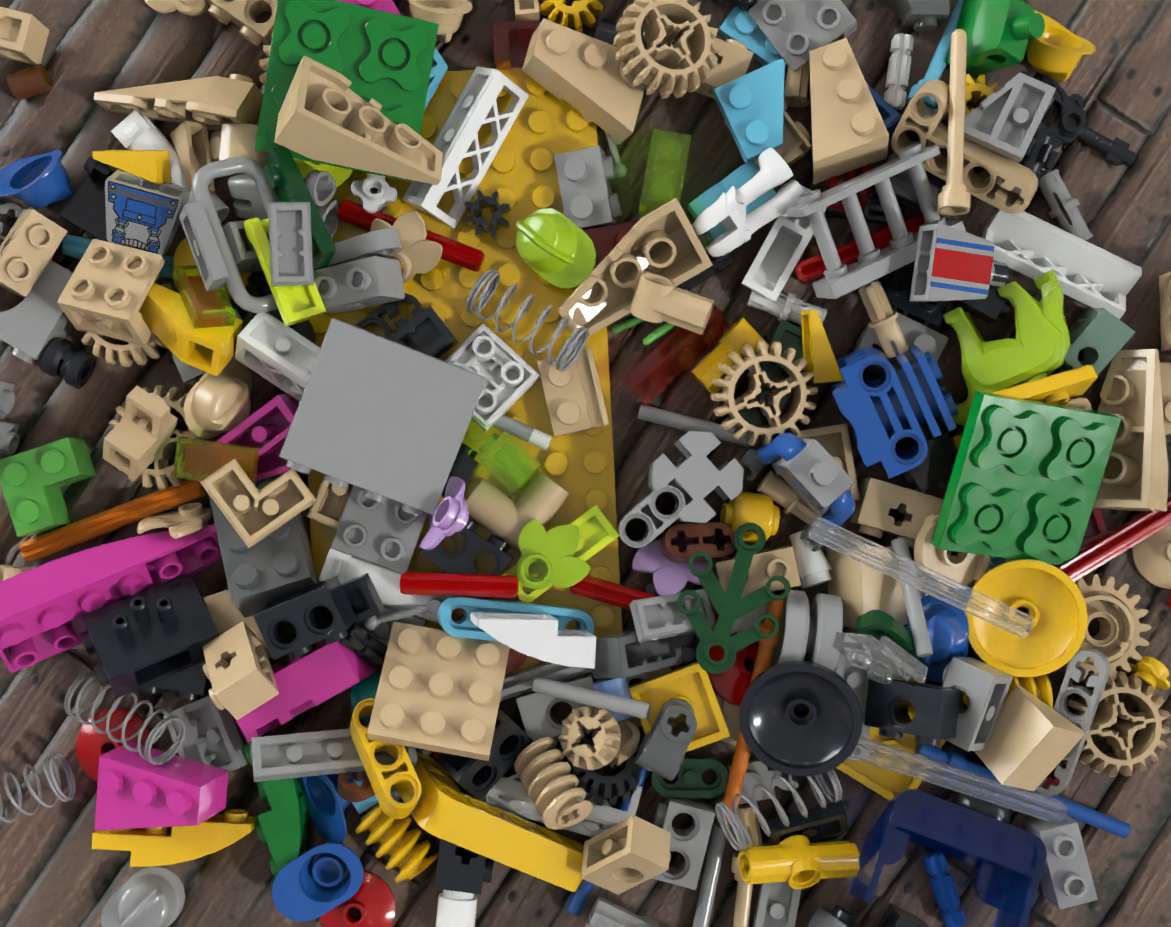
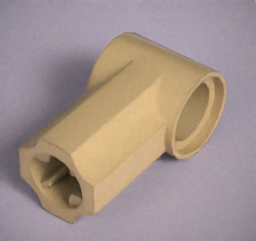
[630,273,714,335]

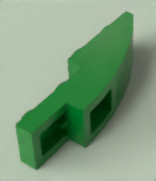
[244,730,308,878]

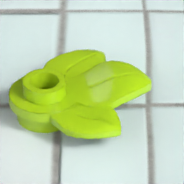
[516,519,591,589]

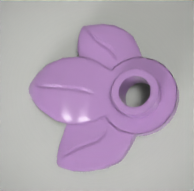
[420,476,469,550]
[632,535,708,596]

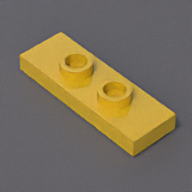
[993,365,1098,405]

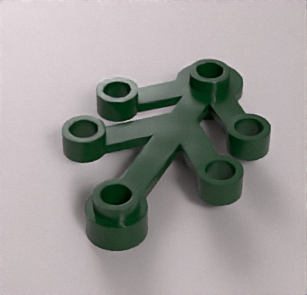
[677,523,790,674]

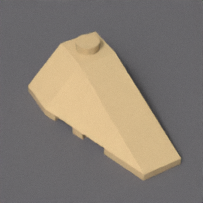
[274,55,443,185]
[1093,349,1168,512]

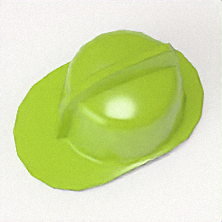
[515,208,596,289]

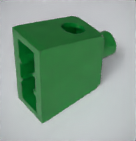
[947,0,1045,77]

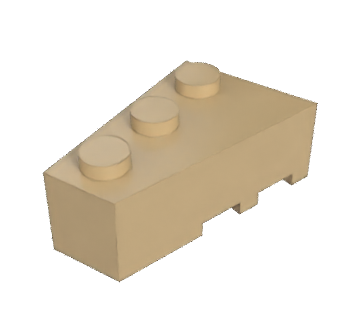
[522,19,646,146]
[809,38,889,184]

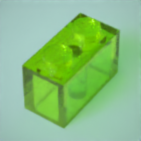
[638,129,692,216]
[478,431,543,495]

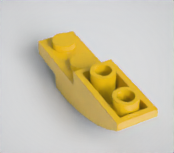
[92,809,259,867]

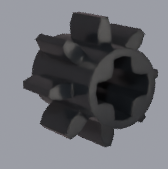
[1015,131,1059,178]
[463,190,511,240]

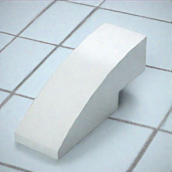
[741,185,827,302]
[470,612,596,669]

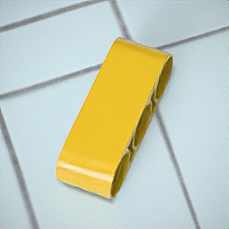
[349,698,422,819]

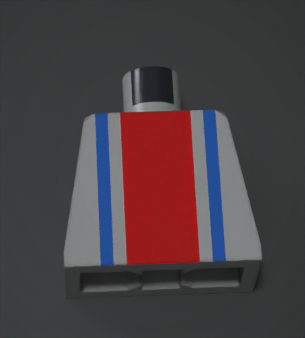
[909,223,1009,302]

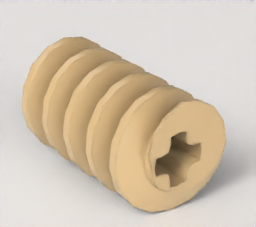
[514,737,593,830]

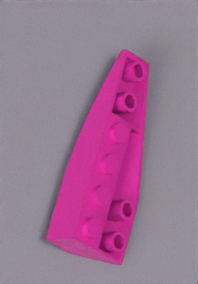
[0,525,222,674]

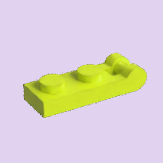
[244,217,326,327]

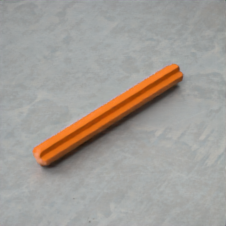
[19,477,205,562]

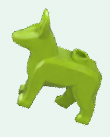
[943,269,1070,426]

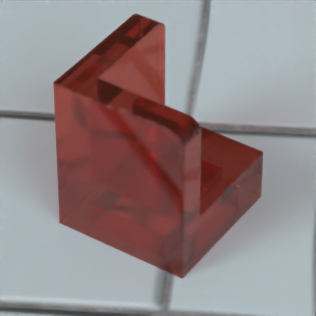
[493,20,540,70]

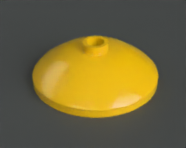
[964,559,1088,677]

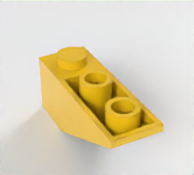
[139,283,243,376]

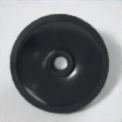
[739,661,862,776]

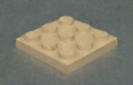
[367,621,510,761]

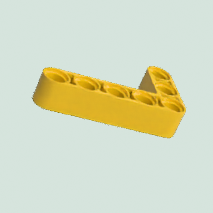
[396,752,584,892]

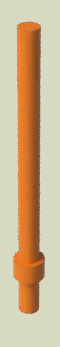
[723,598,786,824]

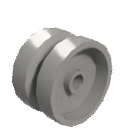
[771,589,843,672]

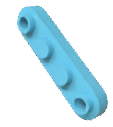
[438,596,594,641]

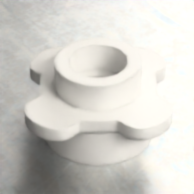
[351,174,397,213]

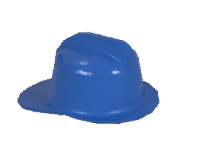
[0,149,74,209]
[907,594,969,683]
[299,774,354,844]
[272,843,363,922]

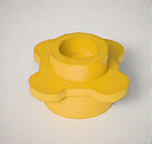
[1128,656,1171,692]

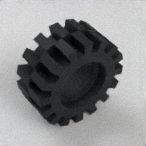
[570,732,642,806]

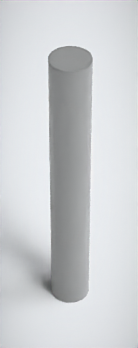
[637,404,749,447]
[891,538,933,657]
[532,676,651,720]
[692,824,727,927]

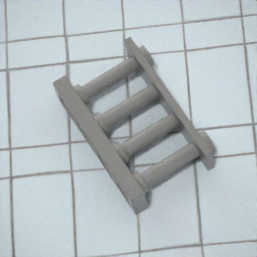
[786,143,966,299]

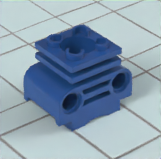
[830,345,959,479]

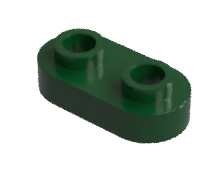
[856,610,921,668]
[651,756,729,798]

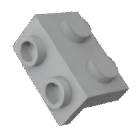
[554,145,622,230]
[164,696,249,772]

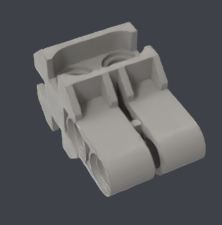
[617,431,744,548]

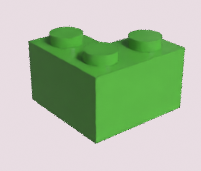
[0,437,96,537]

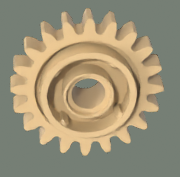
[1059,573,1151,680]

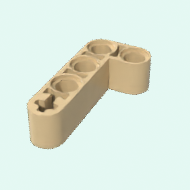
[891,79,1038,214]

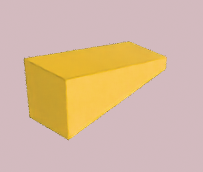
[92,150,172,184]
[800,309,843,383]

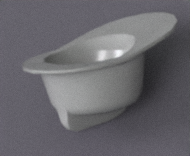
[101,866,186,927]

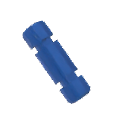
[922,851,967,927]

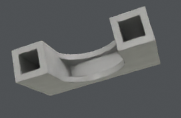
[0,260,74,364]

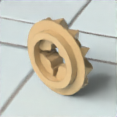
[558,705,621,770]

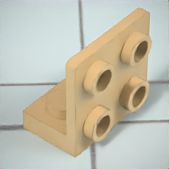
[57,239,165,346]

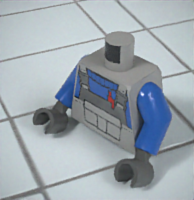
[738,433,855,552]

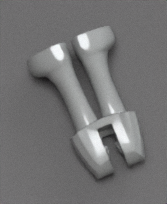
[228,170,340,239]

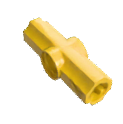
[738,835,860,889]

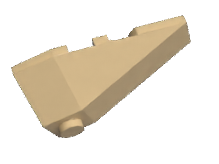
[93,74,263,131]
[558,198,713,336]

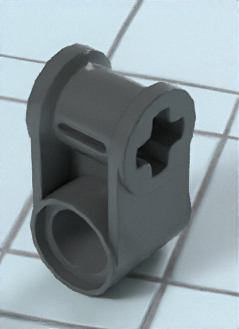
[635,698,697,781]

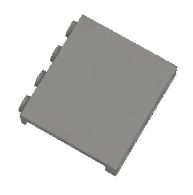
[279,318,487,517]

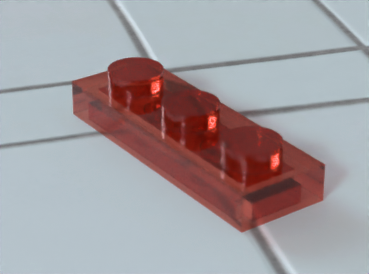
[623,304,730,405]

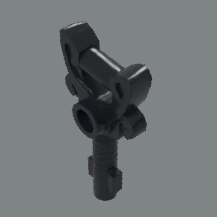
[1036,76,1137,167]

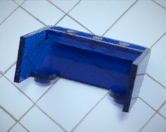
[848,789,1047,927]

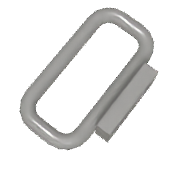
[179,157,279,313]

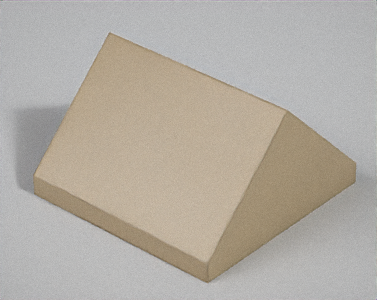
[826,546,909,628]
[974,684,1085,791]

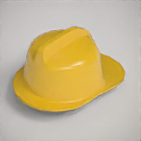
[1026,11,1096,82]

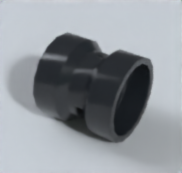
[40,338,97,389]

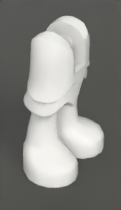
[692,147,805,257]

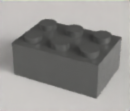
[209,473,319,618]

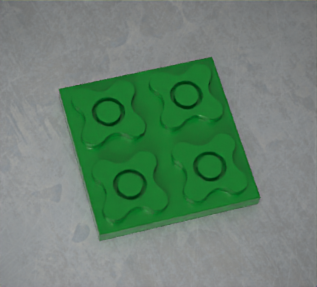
[255,0,439,182]
[931,391,1121,565]

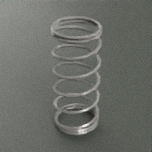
[466,269,589,372]
[64,671,186,765]
[0,753,76,823]
[715,769,843,851]

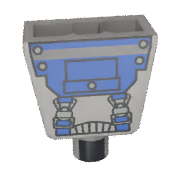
[105,170,191,256]

